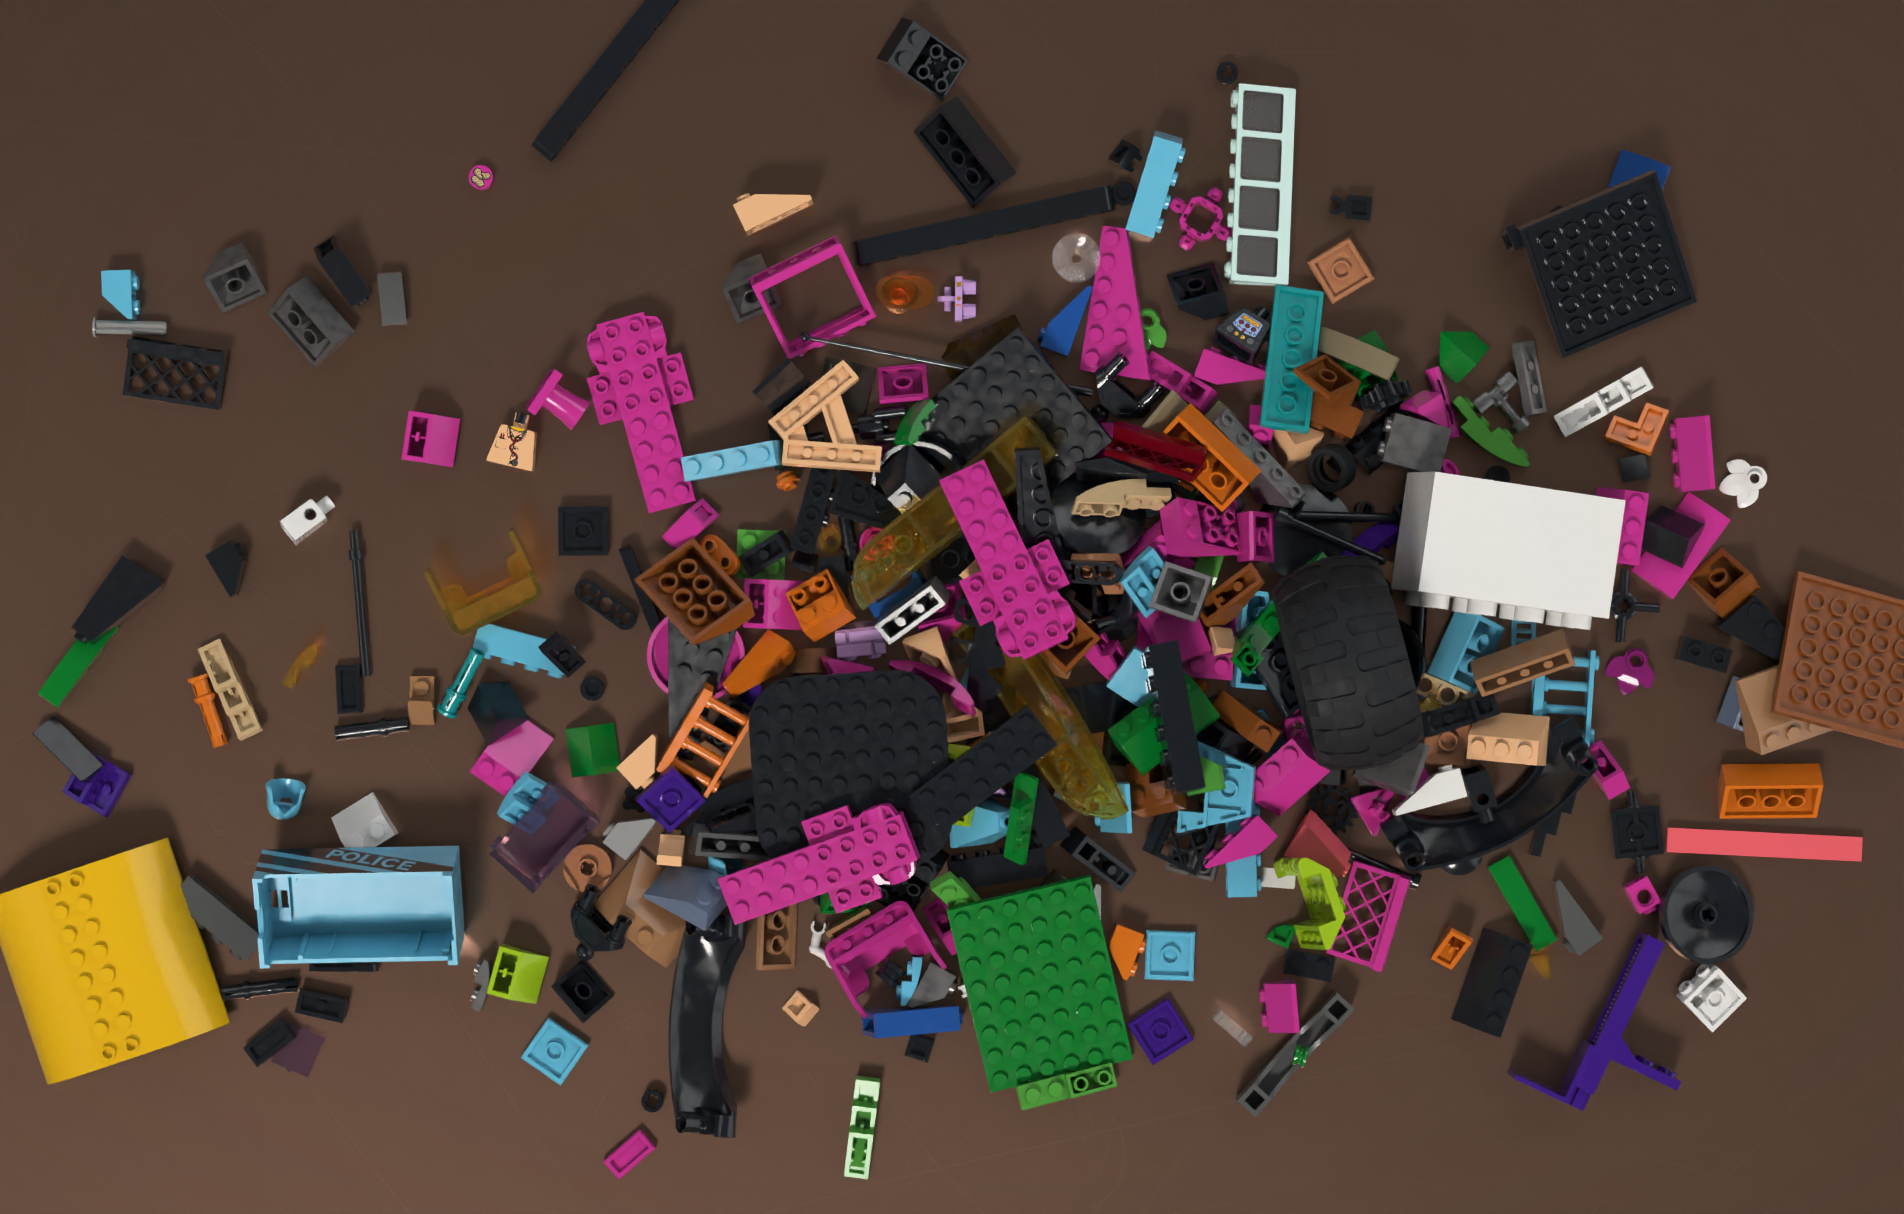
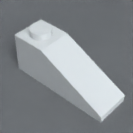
[1392,764,1467,816]

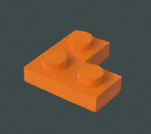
[1605,402,1669,456]

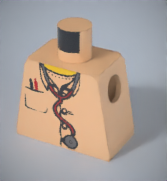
[487,412,537,472]

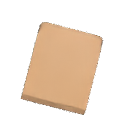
[1208,626,1235,656]
[782,990,819,1027]

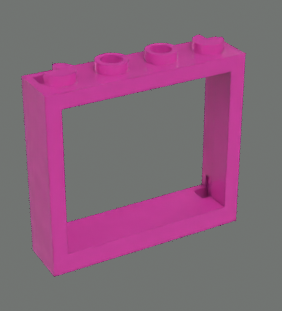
[748,235,876,359]

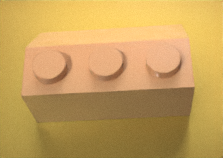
[1466,712,1550,766]

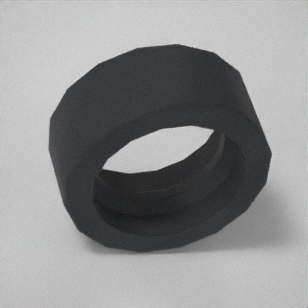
[1308,444,1356,492]

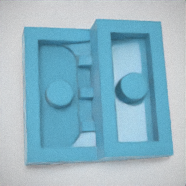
[1119,546,1164,618]
[497,771,561,834]

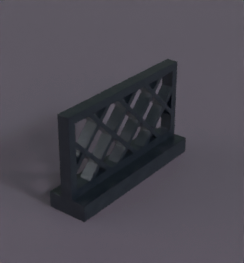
[123,336,229,410]
[1142,793,1222,876]

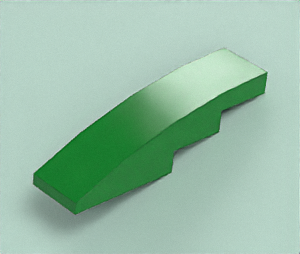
[38,626,119,708]

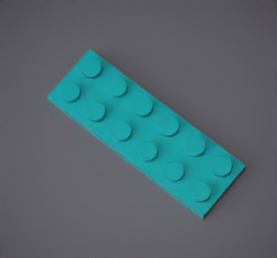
[1259,285,1324,434]

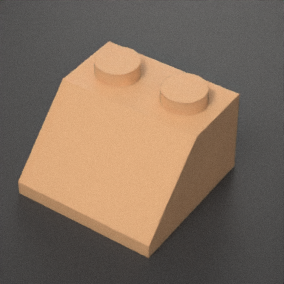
[616,733,659,789]

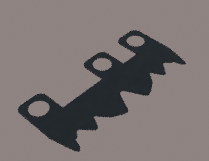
[948,598,1006,733]

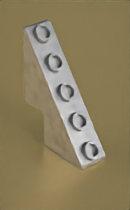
[1212,408,1306,508]

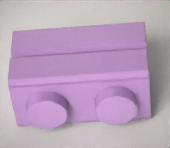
[835,620,886,661]

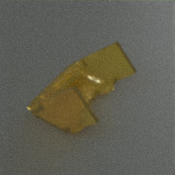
[424,526,541,635]

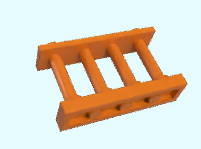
[656,682,751,798]

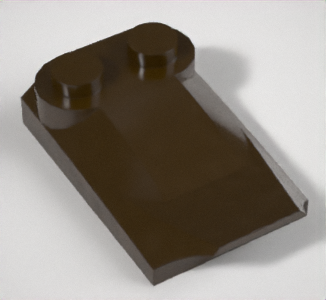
[941,314,1023,381]

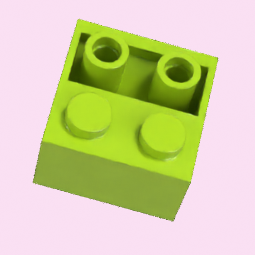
[487,944,549,1004]

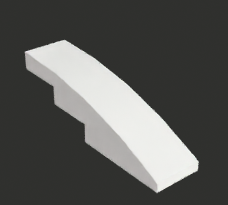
[1554,366,1654,437]

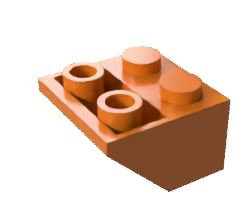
[785,569,856,642]

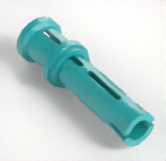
[437,647,485,718]

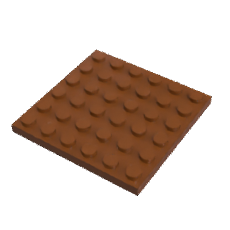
[1771,571,1904,749]

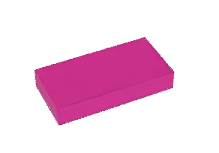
[603,1129,656,1180]

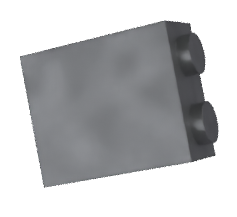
[1377,413,1452,472]
[1352,743,1431,797]

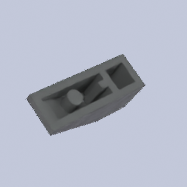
[1552,878,1603,956]

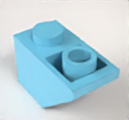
[101,270,140,320]

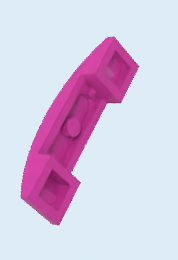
[889,660,976,717]

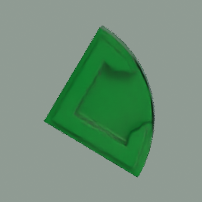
[1265,924,1296,949]

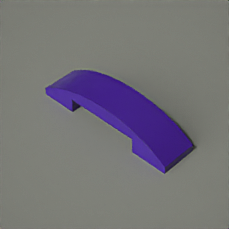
[1341,523,1399,557]

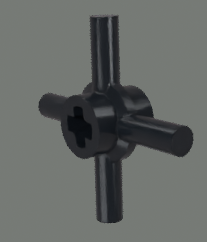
[1610,569,1660,643]

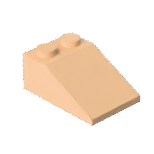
[733,193,814,236]

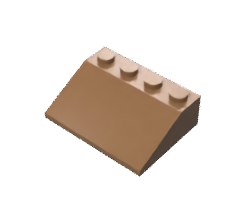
[1735,665,1832,755]

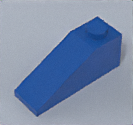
[1037,285,1093,357]

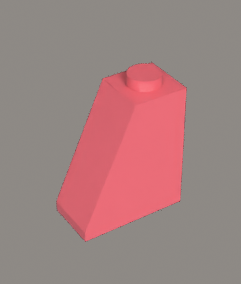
[1284,810,1351,880]

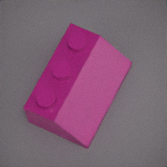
[1668,415,1716,492]
[1595,487,1649,566]
[1254,734,1331,816]

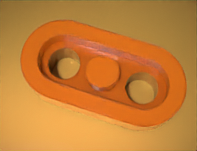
[699,534,741,576]

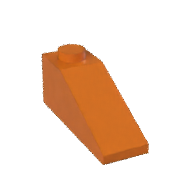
[722,629,797,698]

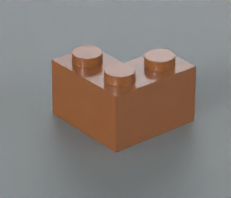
[1126,764,1187,818]

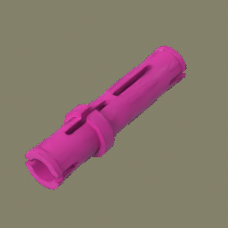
[1425,366,1462,440]

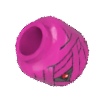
[1282,709,1310,743]

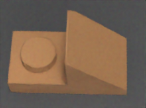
[407,676,436,725]

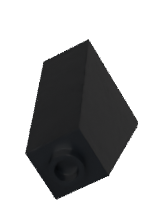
[71,555,165,645]

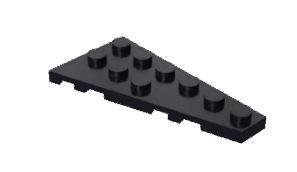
[668,619,737,761]

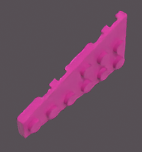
[1079,226,1152,381]

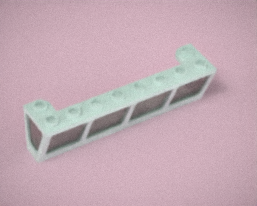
[1224,83,1296,286]

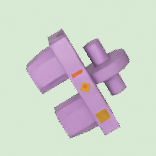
[937,276,976,322]

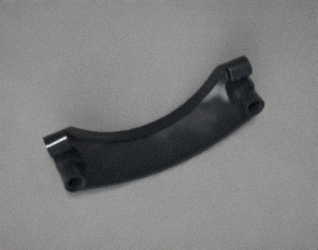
[1379,716,1599,872]
[669,914,746,1138]

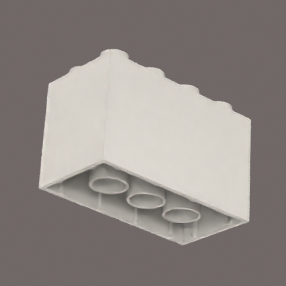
[1391,472,1626,630]

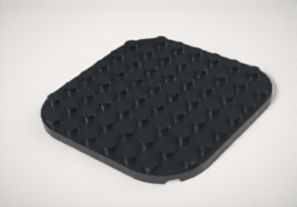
[749,670,952,865]

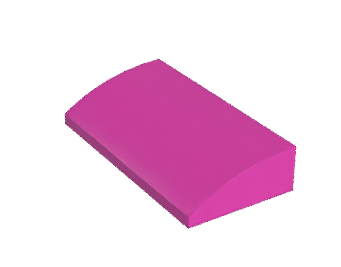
[1631,492,1731,599]

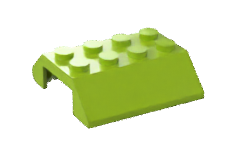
[1273,857,1346,950]

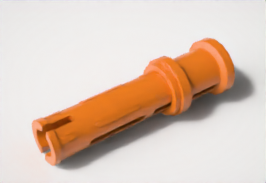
[187,673,228,748]

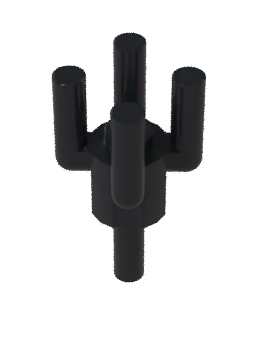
[850,405,908,444]

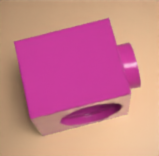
[1622,875,1661,915]

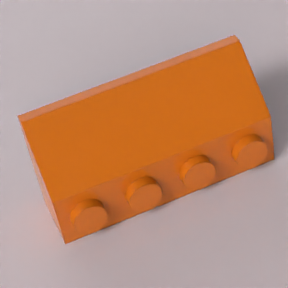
[1162,403,1261,512]
[1718,763,1824,819]

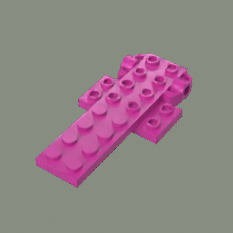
[586,312,696,513]
[939,460,1076,660]
[717,803,920,925]

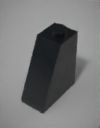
[314,235,372,307]

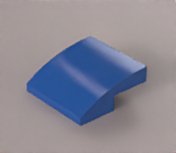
[1607,149,1671,191]

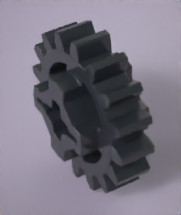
[1359,379,1412,413]
[1305,784,1358,836]

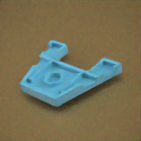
[1177,741,1256,833]

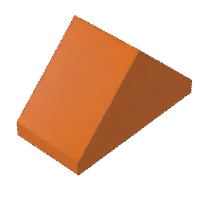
[1430,925,1473,970]

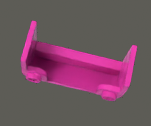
[825,901,947,1018]

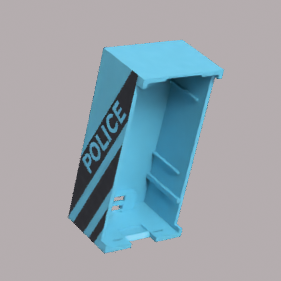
[252,846,465,969]

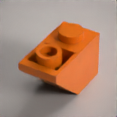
[1108,923,1147,981]

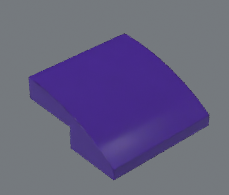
[62,751,132,817]

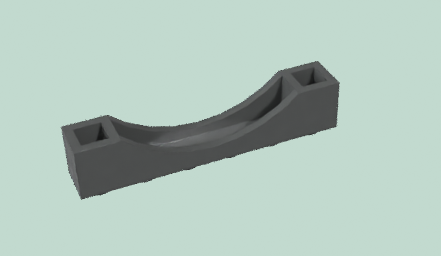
[1235,990,1355,1117]

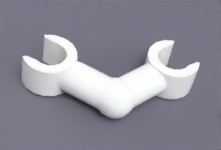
[809,920,832,969]

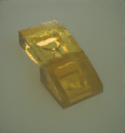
[282,644,321,688]

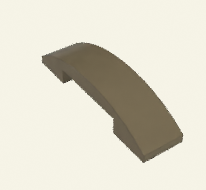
[1318,326,1399,381]

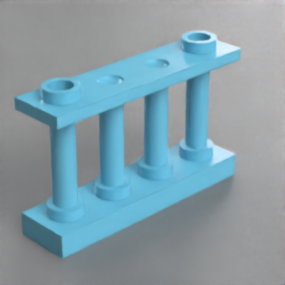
[1529,650,1599,748]

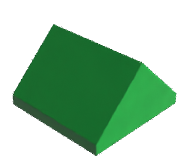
[565,722,620,777]

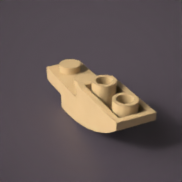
[1071,479,1172,517]

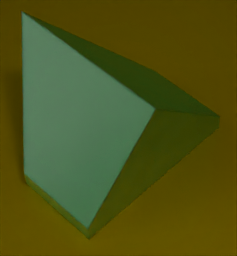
[1439,331,1490,384]

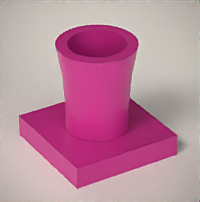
[525,367,590,430]

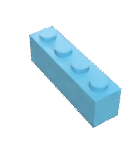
[681,440,783,482]
[473,621,576,679]
[1224,801,1261,898]

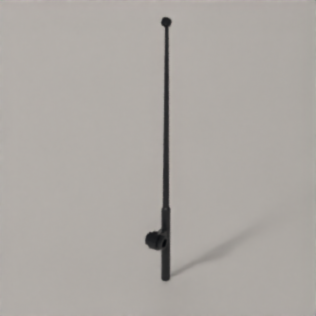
[800,331,1093,398]

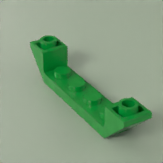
[1230,552,1327,676]

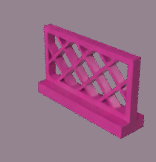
[1326,860,1412,972]

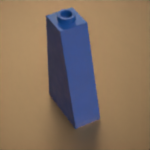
[862,1004,963,1038]

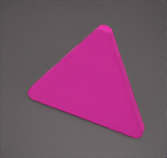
[1351,788,1394,836]

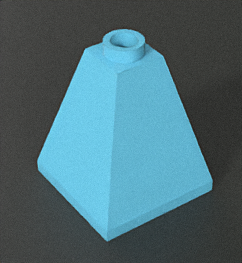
[950,797,1010,848]

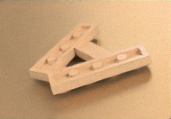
[768,360,882,472]

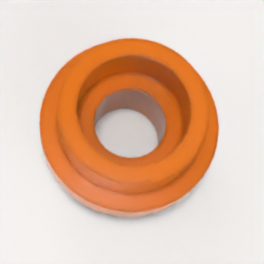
[776,471,800,491]

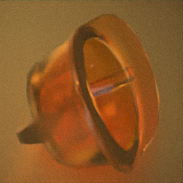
[876,276,935,314]

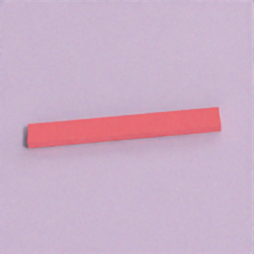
[1665,827,1863,862]

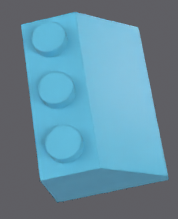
[1427,612,1506,695]

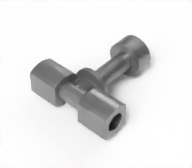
[1472,371,1531,434]

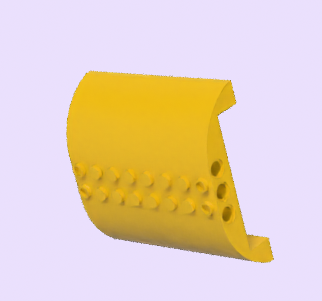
[0,838,231,1084]

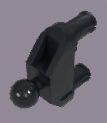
[1090,352,1165,423]
[570,884,632,961]

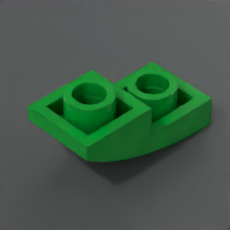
[894,399,936,446]

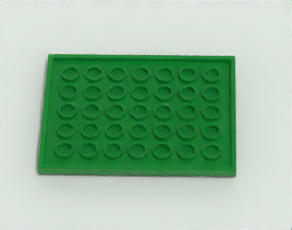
[946,874,1133,1093]

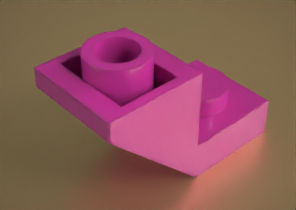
[662,498,719,550]

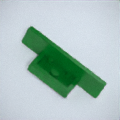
[1004,771,1039,865]

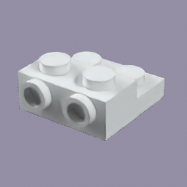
[1676,964,1747,1033]

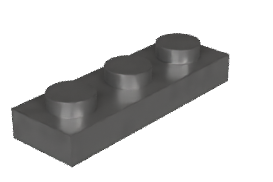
[1512,340,1547,416]

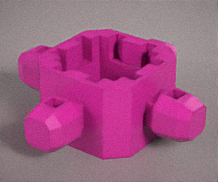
[1169,187,1232,251]

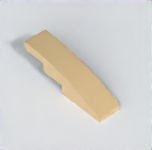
[198,639,263,741]

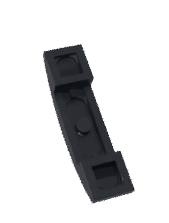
[1421,694,1500,740]

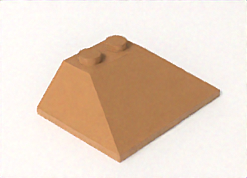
[594,849,686,968]

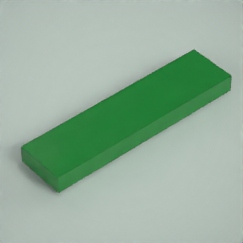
[1487,855,1557,952]

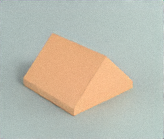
[902,627,957,680]

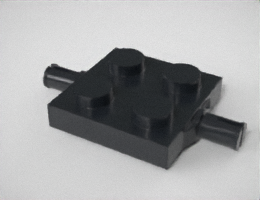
[1609,790,1664,874]

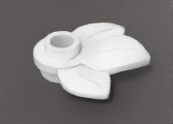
[1719,459,1767,508]

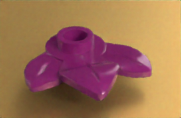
[1605,648,1654,695]

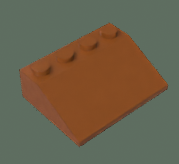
[634,538,755,645]

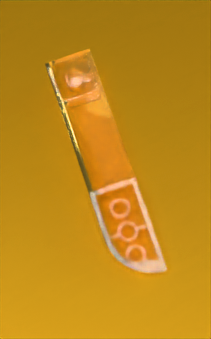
[852,415,1059,611]
[952,624,1129,819]

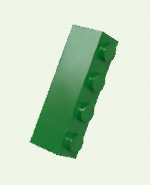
[1108,672,1220,776]

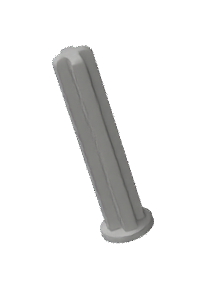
[92,317,167,337]

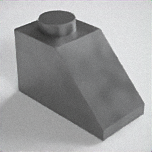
[907,961,958,1008]

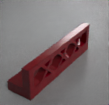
[1104,420,1207,482]

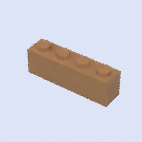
[1470,629,1575,697]

